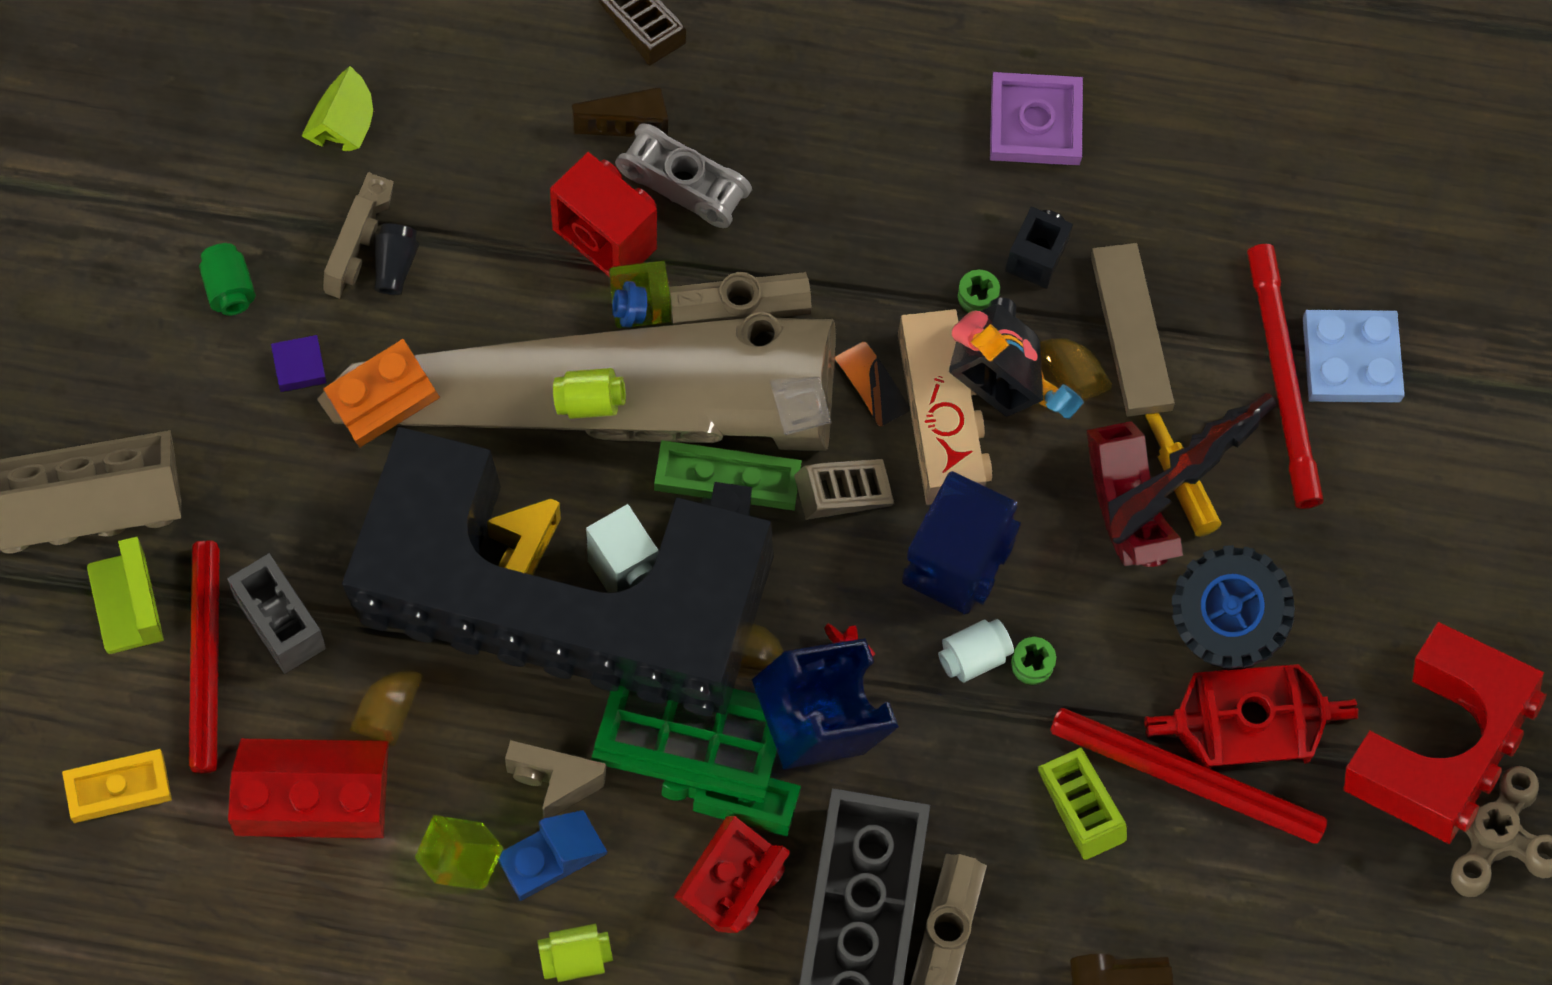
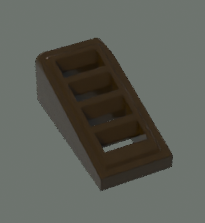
[598,0,686,66]
[572,88,668,137]

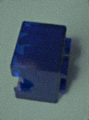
[902,471,1021,614]
[752,638,899,769]

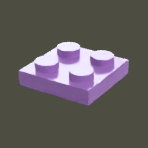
[990,72,1083,165]

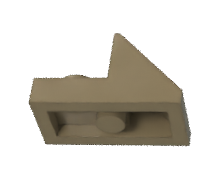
[505,740,607,818]

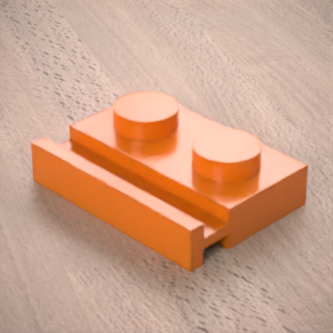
[323,339,440,448]

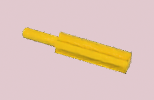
[1145,413,1221,537]

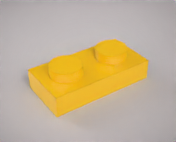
[62,749,172,823]

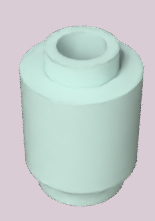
[938,619,1014,683]

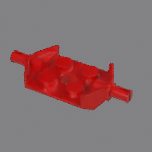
[1144,664,1358,769]

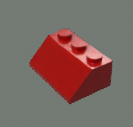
[228,738,389,838]

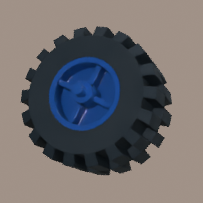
[1172,545,1295,669]

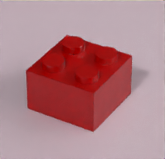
[550,151,657,286]

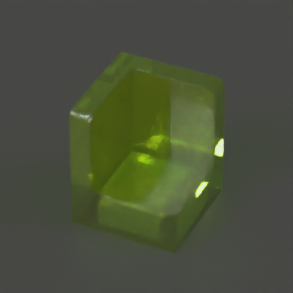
[609,261,671,328]
[415,815,503,890]

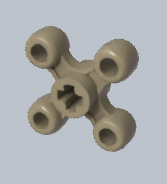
[1450,766,1552,897]

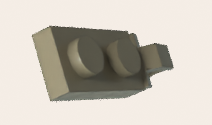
[323,172,394,299]

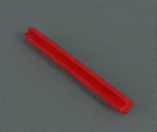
[1051,708,1327,844]

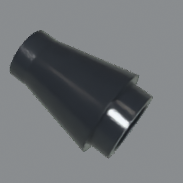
[374,224,420,295]

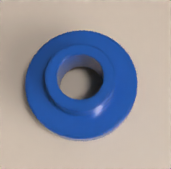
[612,281,647,328]

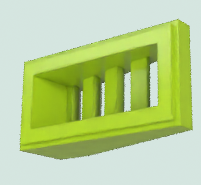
[1038,747,1127,860]

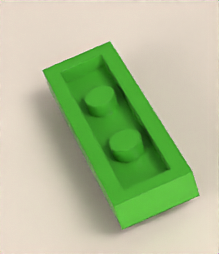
[654,440,802,511]

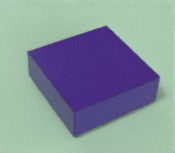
[271,335,327,392]

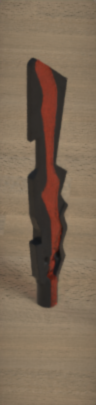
[1108,393,1276,544]

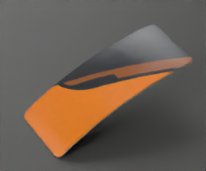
[835,342,910,426]

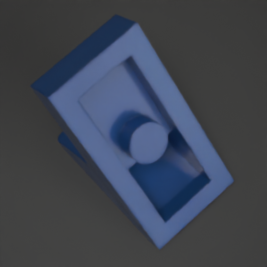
[496,810,607,901]

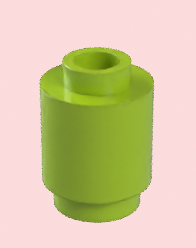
[553,368,626,419]
[538,923,613,982]

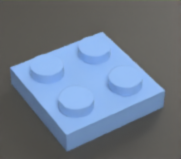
[1303,310,1404,403]

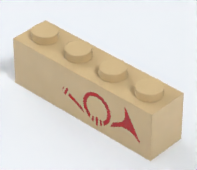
[898,309,992,505]

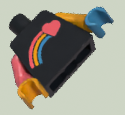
[949,298,1084,419]

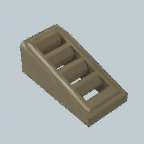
[794,459,895,520]

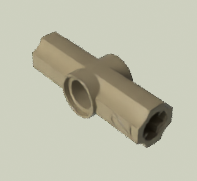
[668,272,812,325]
[910,854,987,985]

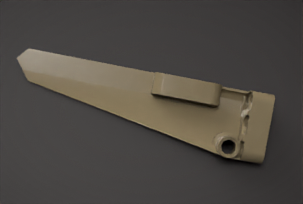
[317,312,836,451]

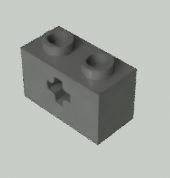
[227,553,326,674]

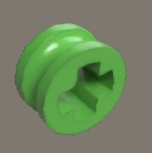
[958,269,1000,313]
[1011,637,1056,685]

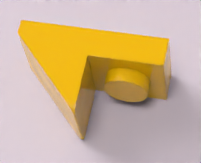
[487,499,561,575]

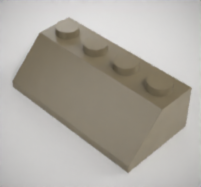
[0,430,181,553]

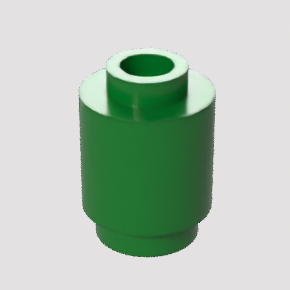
[199,243,256,316]

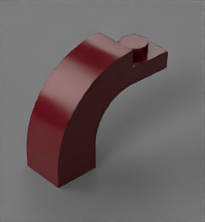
[1086,421,1183,567]

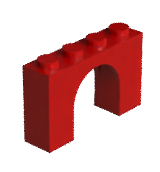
[1344,622,1546,844]

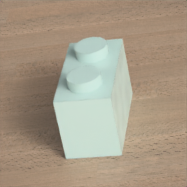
[586,504,659,593]

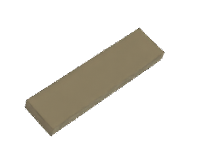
[1091,243,1175,417]

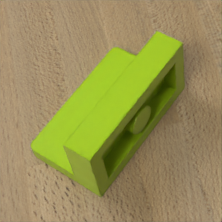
[87,537,164,654]

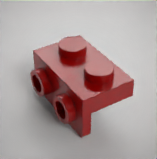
[674,816,790,933]

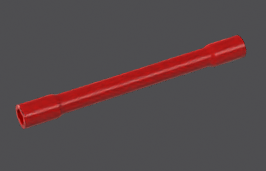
[1247,244,1324,509]

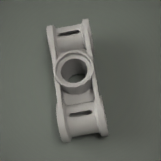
[615,123,752,228]

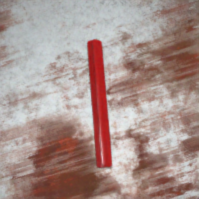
[189,540,220,774]

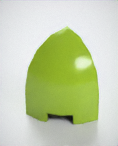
[301,66,373,151]

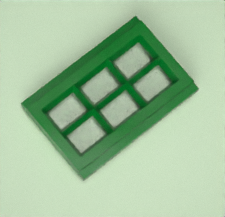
[591,686,789,803]

